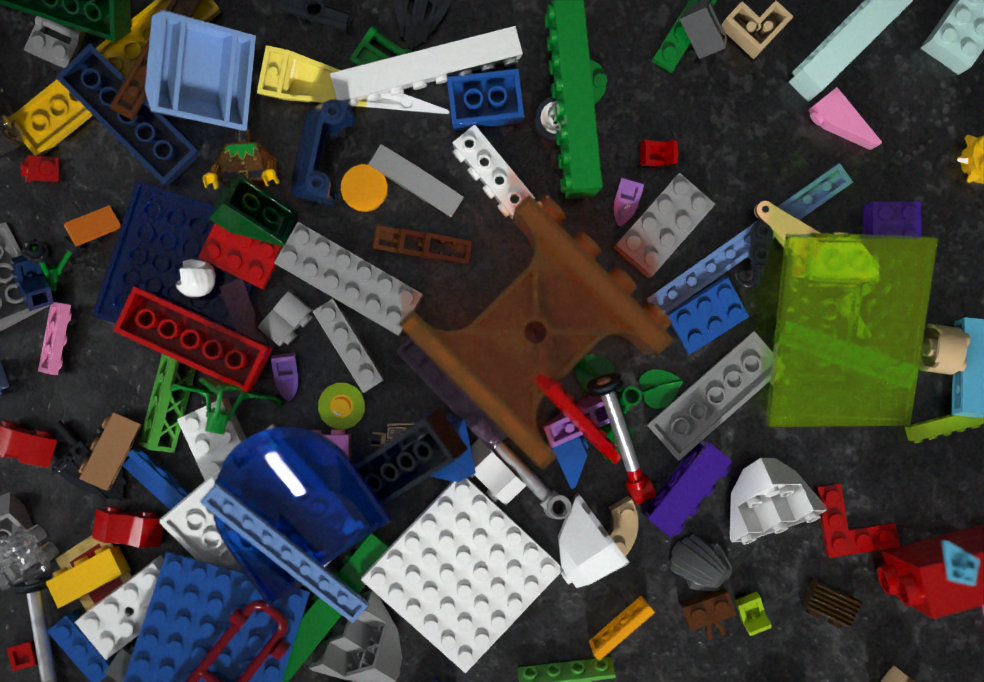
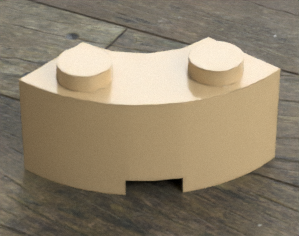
[607,496,638,556]

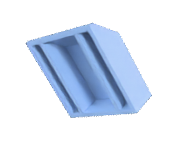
[145,10,256,131]

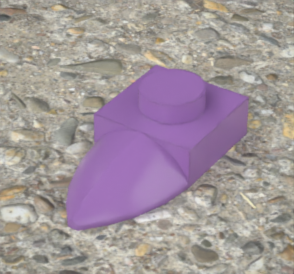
[614,177,645,226]
[271,353,299,401]

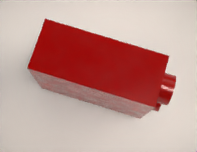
[877,524,984,619]

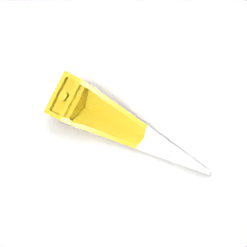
[257,45,449,114]

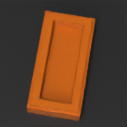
[64,205,121,246]

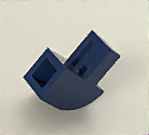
[11,255,54,311]

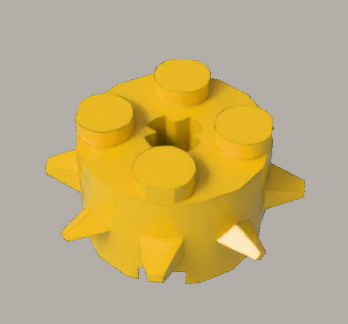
[957,135,984,184]

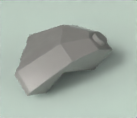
[309,589,403,682]

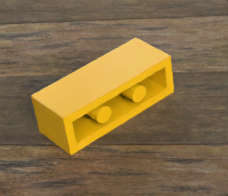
[46,545,131,608]

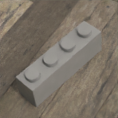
[312,299,386,393]

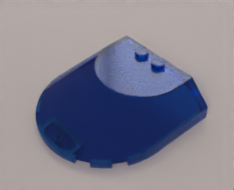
[213,427,393,606]

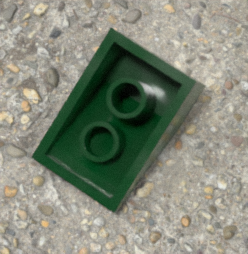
[209,172,298,247]

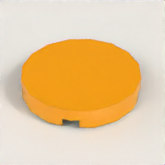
[341,164,388,212]

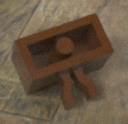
[678,587,737,640]

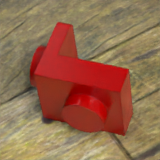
[640,140,679,167]
[20,155,59,182]

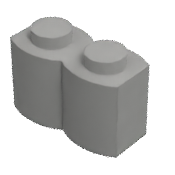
[258,291,313,346]

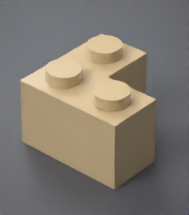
[722,1,793,59]

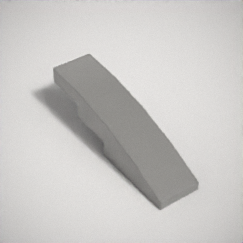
[368,144,464,217]

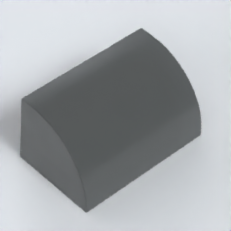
[680,0,727,59]

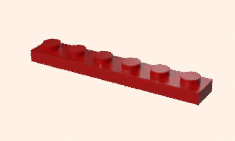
[533,372,622,464]

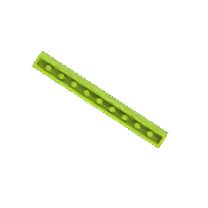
[904,414,984,443]

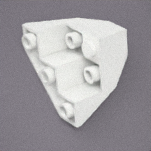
[730,458,827,544]

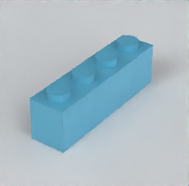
[952,317,984,418]

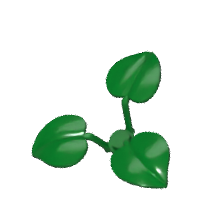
[575,355,683,463]
[170,378,282,434]

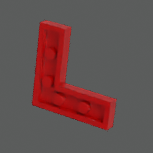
[815,483,899,558]

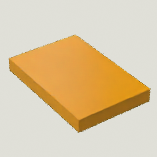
[589,595,655,661]

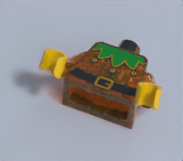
[203,130,280,189]

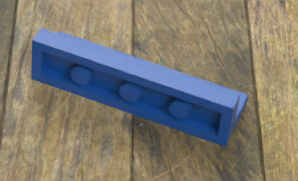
[122,447,190,510]

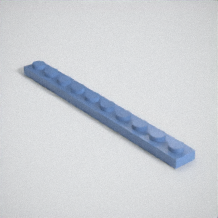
[645,163,853,319]

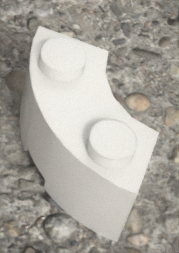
[470,438,526,505]

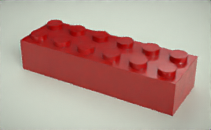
[113,286,273,392]

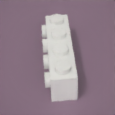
[452,125,535,219]

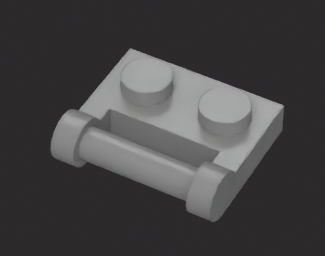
[23,16,86,69]

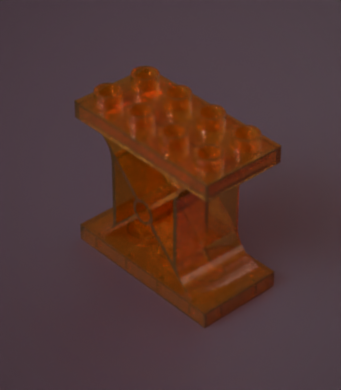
[398,195,674,470]

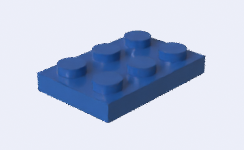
[665,276,749,355]

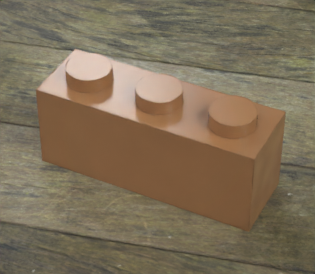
[79,412,143,491]

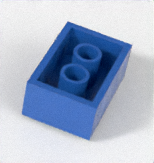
[447,69,524,131]

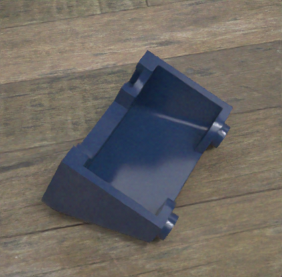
[291,99,355,207]

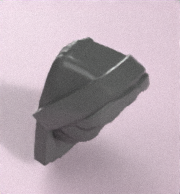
[670,534,732,591]

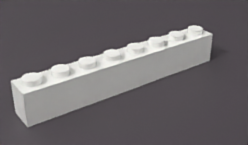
[330,26,523,107]

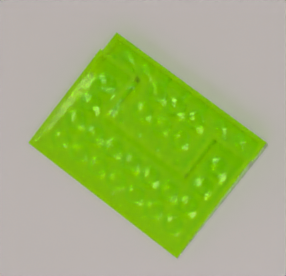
[766,233,938,427]

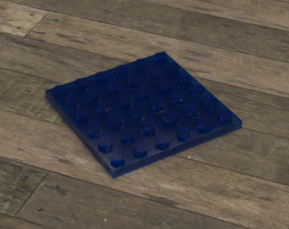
[92,181,254,332]

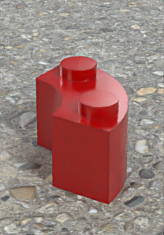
[0,420,57,468]
[92,505,163,548]

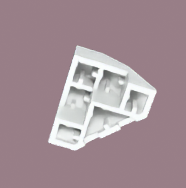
[558,492,629,588]

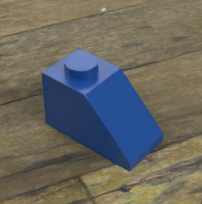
[552,435,589,489]

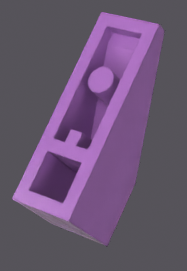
[543,395,610,448]

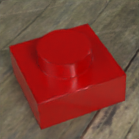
[7,640,38,671]

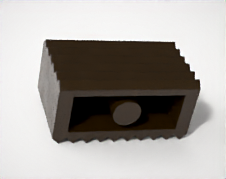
[801,578,862,629]

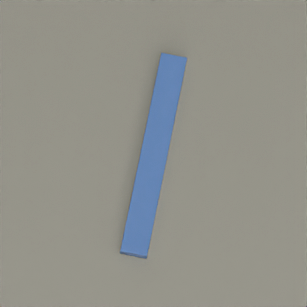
[200,481,369,623]

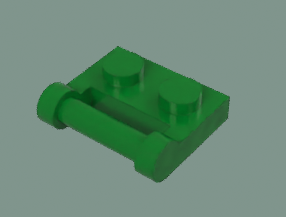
[350,26,413,66]

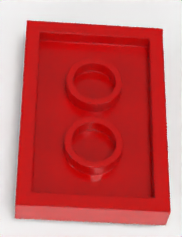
[198,223,284,290]

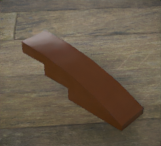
[371,225,472,265]

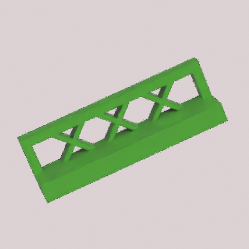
[139,354,196,453]

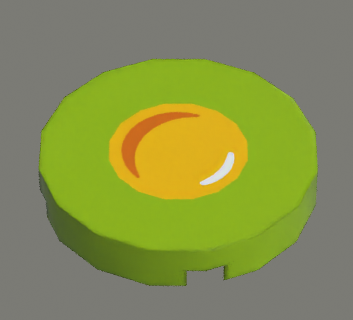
[318,383,366,429]

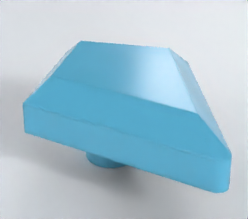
[942,540,980,586]

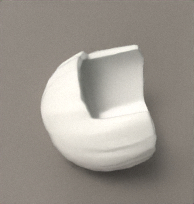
[176,259,216,298]

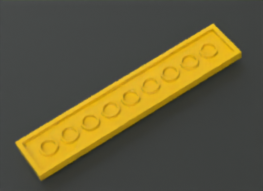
[6,0,222,156]

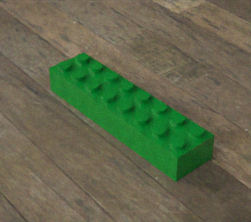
[544,0,602,199]

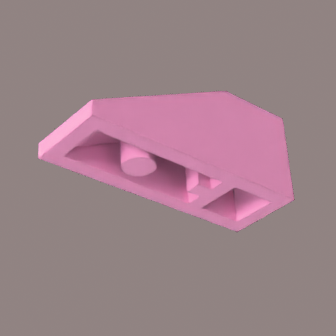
[808,87,882,150]

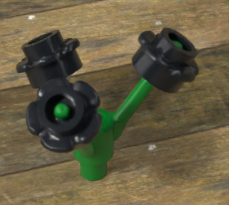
[21,236,86,292]

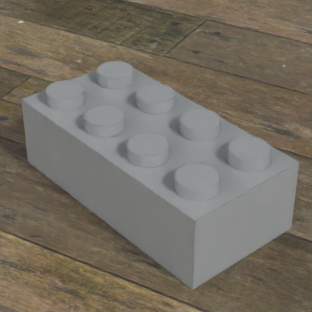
[613,173,715,278]

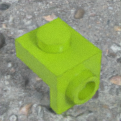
[735,592,772,636]

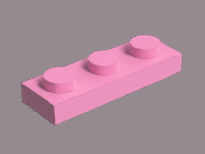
[38,302,71,375]

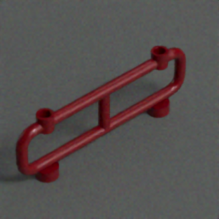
[185,599,291,682]

